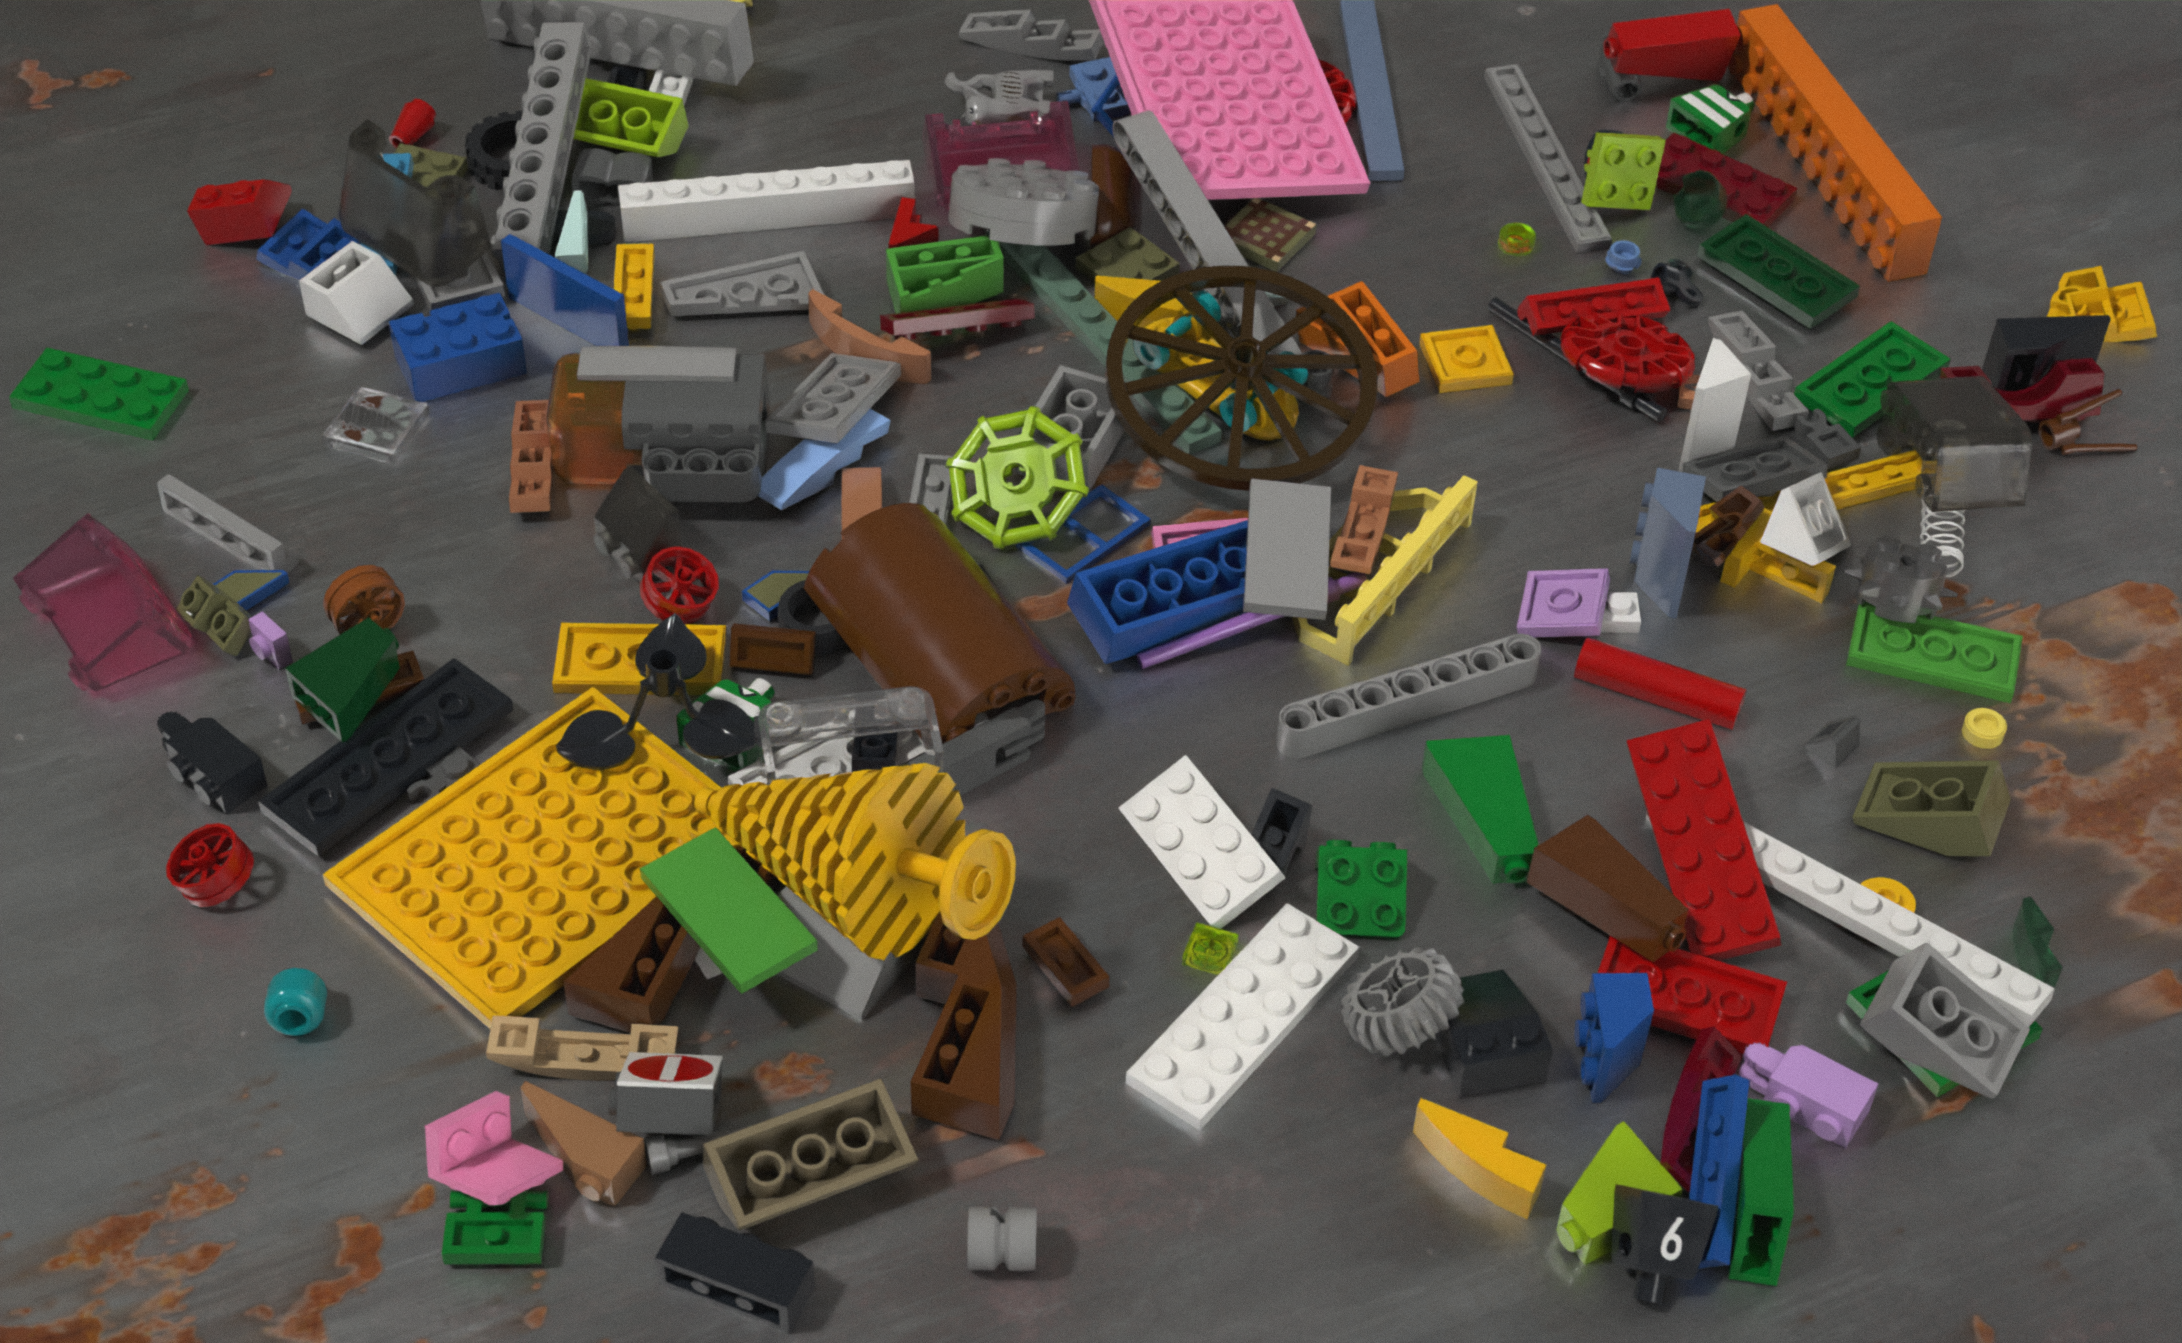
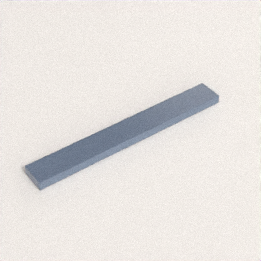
[1339,0,1404,181]

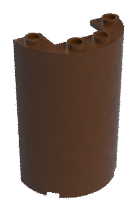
[804,503,1076,751]

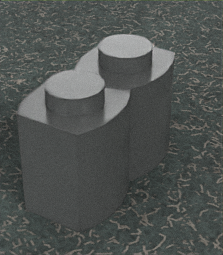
[571,149,653,207]

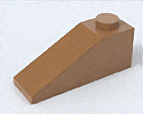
[520,1081,647,1207]

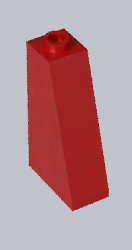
[1603,9,1741,81]

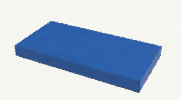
[501,234,629,346]

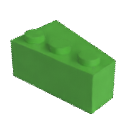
[886,235,1004,313]

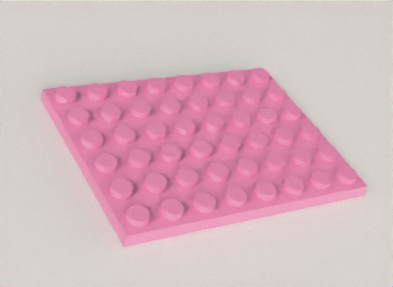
[1089,0,1370,200]

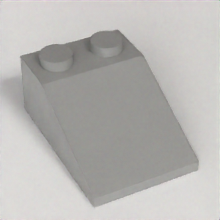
[1860,942,2030,1099]

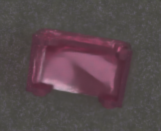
[922,101,1080,211]
[13,513,198,692]

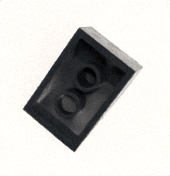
[1435,970,1553,1099]

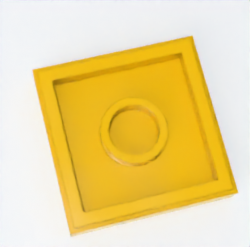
[1419,325,1514,394]

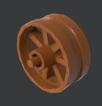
[323,565,405,634]

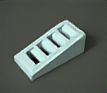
[555,190,589,274]

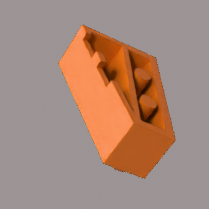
[1296,281,1419,397]

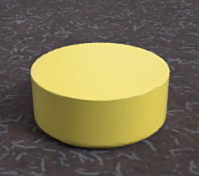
[1962,708,2007,749]

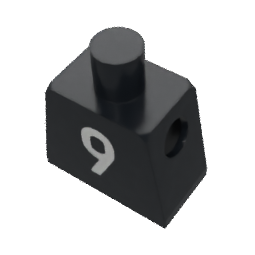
[1611,1184,1719,1304]

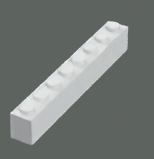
[618,160,915,243]

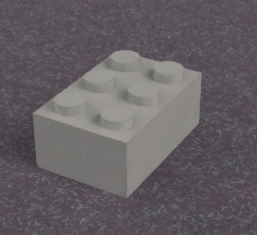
[1015,365,1132,493]

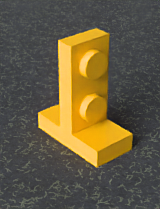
[1720,508,1836,603]

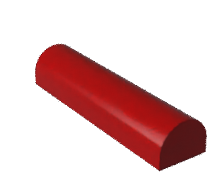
[1574,637,1747,730]

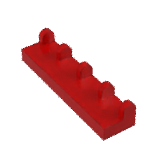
[1517,277,1670,336]

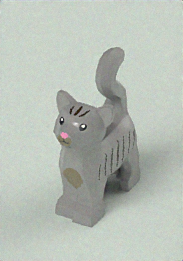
[945,70,1054,136]

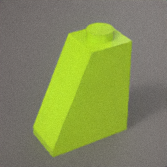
[1556,1121,1683,1265]

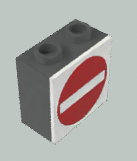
[608,1052,723,1135]

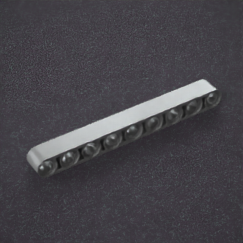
[1112,110,1302,355]

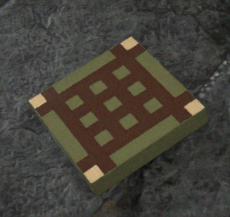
[1224,198,1317,272]

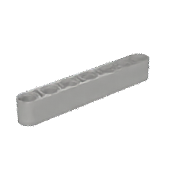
[1276,634,1541,759]

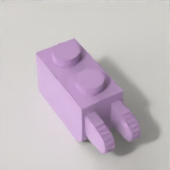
[1738,1042,1879,1148]

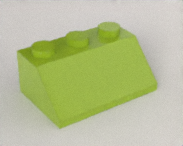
[573,78,689,157]

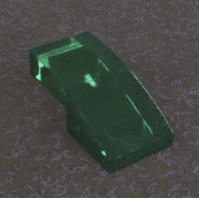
[2013,896,2063,989]

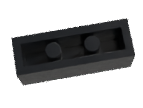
[655,1212,815,1334]

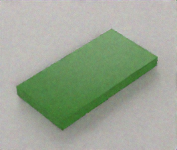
[1846,601,2023,703]
[640,827,818,994]

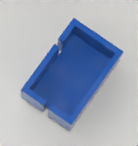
[389,292,527,404]

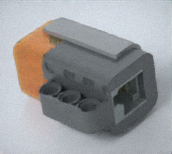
[546,346,770,502]

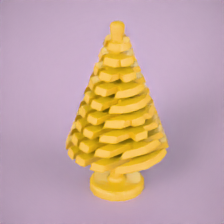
[694,763,1016,960]

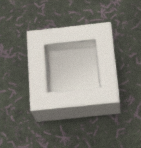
[1601,592,1641,633]

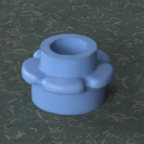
[1605,241,1642,274]

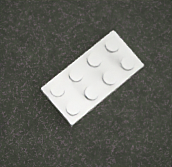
[1118,755,1285,933]

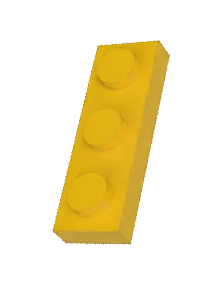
[614,244,655,330]

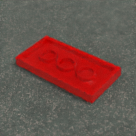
[1597,935,1787,1054]

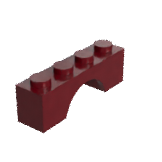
[1937,358,2105,428]

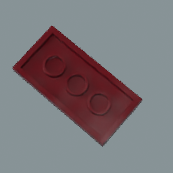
[1655,132,1798,227]

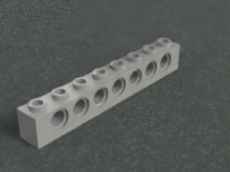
[490,22,592,272]

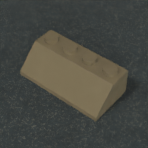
[703,1078,918,1231]

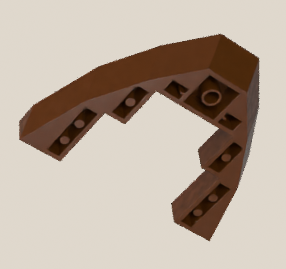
[563,846,1017,1140]

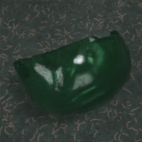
[1673,170,1727,230]

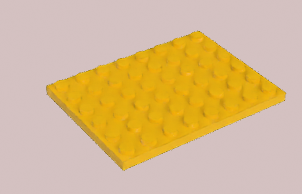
[323,687,739,1029]

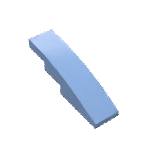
[758,409,890,510]

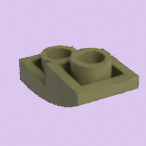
[176,575,253,656]

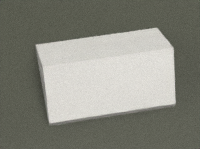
[1678,338,1751,472]
[1760,472,1851,566]

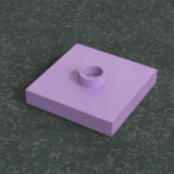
[1517,568,1610,637]

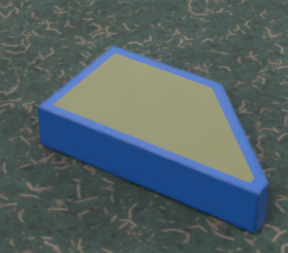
[213,570,290,611]
[742,570,809,622]

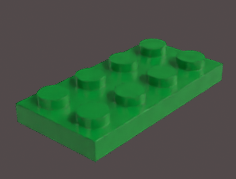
[1794,321,1951,438]
[9,347,189,441]

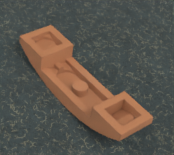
[808,289,931,384]
[1330,465,1398,574]

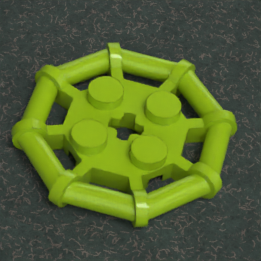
[945,406,1089,550]

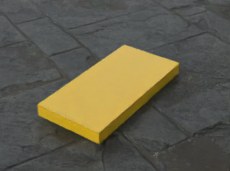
[552,622,727,695]

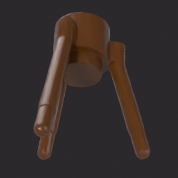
[2039,389,2138,455]

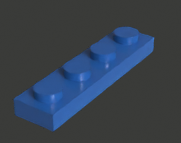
[1689,1075,1750,1269]

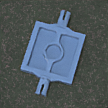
[1056,57,1131,122]

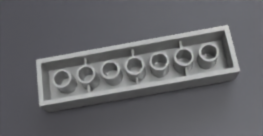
[480,0,754,86]

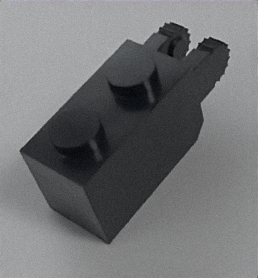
[157,711,268,814]

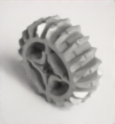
[1341,947,1464,1056]

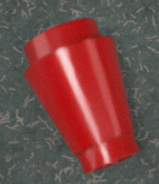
[389,99,436,149]

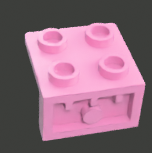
[425,1091,563,1205]

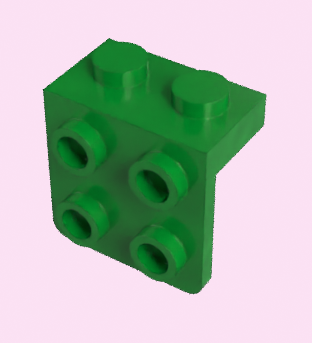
[1315,840,1407,938]

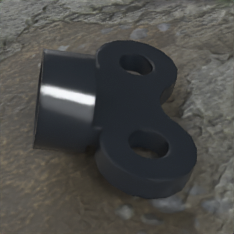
[1651,259,1704,307]

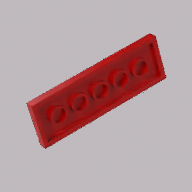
[1626,719,1782,961]

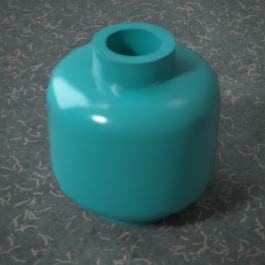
[264,968,328,1036]

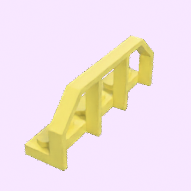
[1292,475,1478,666]

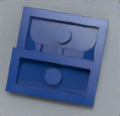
[256,208,361,280]

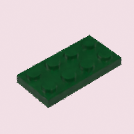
[1697,214,1860,329]

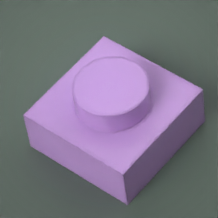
[248,612,293,670]

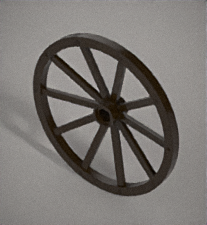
[1105,266,1378,491]

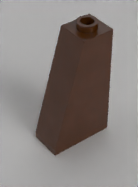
[1527,815,1688,962]

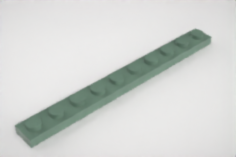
[986,230,1222,455]

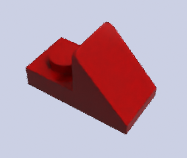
[888,197,939,248]

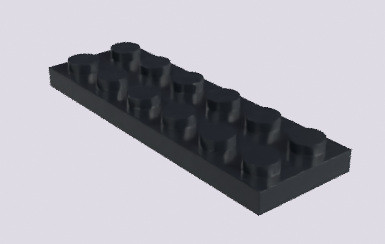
[258,658,513,857]

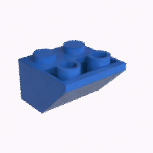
[1574,973,1654,1103]

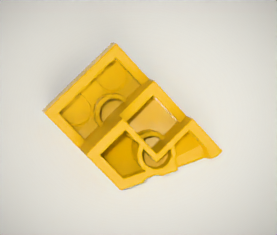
[2046,266,2157,342]

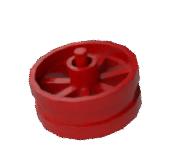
[640,546,719,624]
[166,823,254,907]

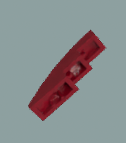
[1660,1026,1743,1194]

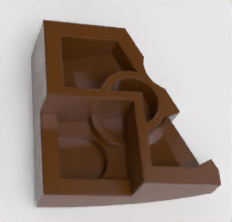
[1691,486,1764,568]

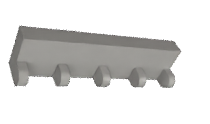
[156,474,300,573]

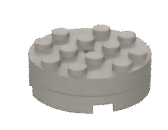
[948,158,1099,245]

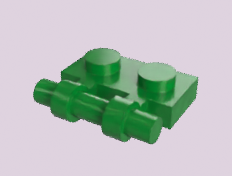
[441,1189,549,1264]

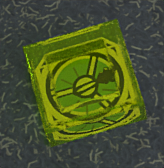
[1182,922,1239,975]

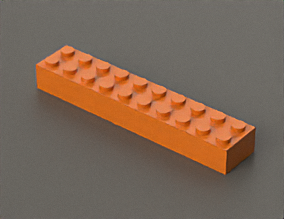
[1728,4,1942,282]

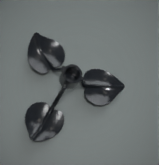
[556,613,758,770]

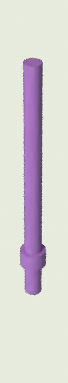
[1136,572,1367,669]

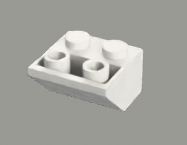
[299,241,414,345]

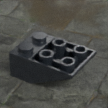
[1982,315,2111,391]

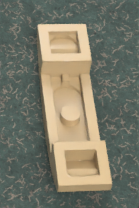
[486,1015,678,1081]

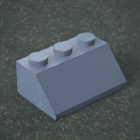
[1629,467,1706,618]

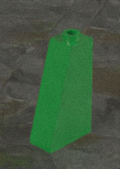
[1422,735,1539,884]
[1728,1098,1794,1286]

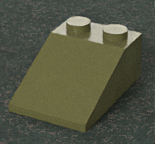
[1852,760,2011,857]

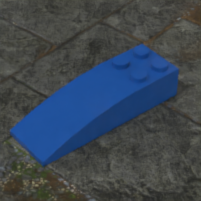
[1067,520,1248,665]

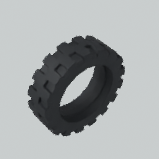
[465,111,523,190]

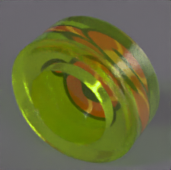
[1498,223,1536,256]

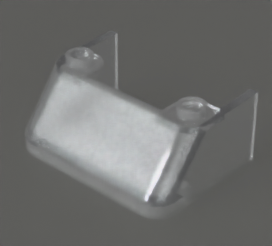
[754,687,944,785]

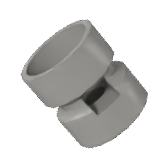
[967,1206,1037,1271]

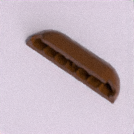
[1090,143,1134,249]

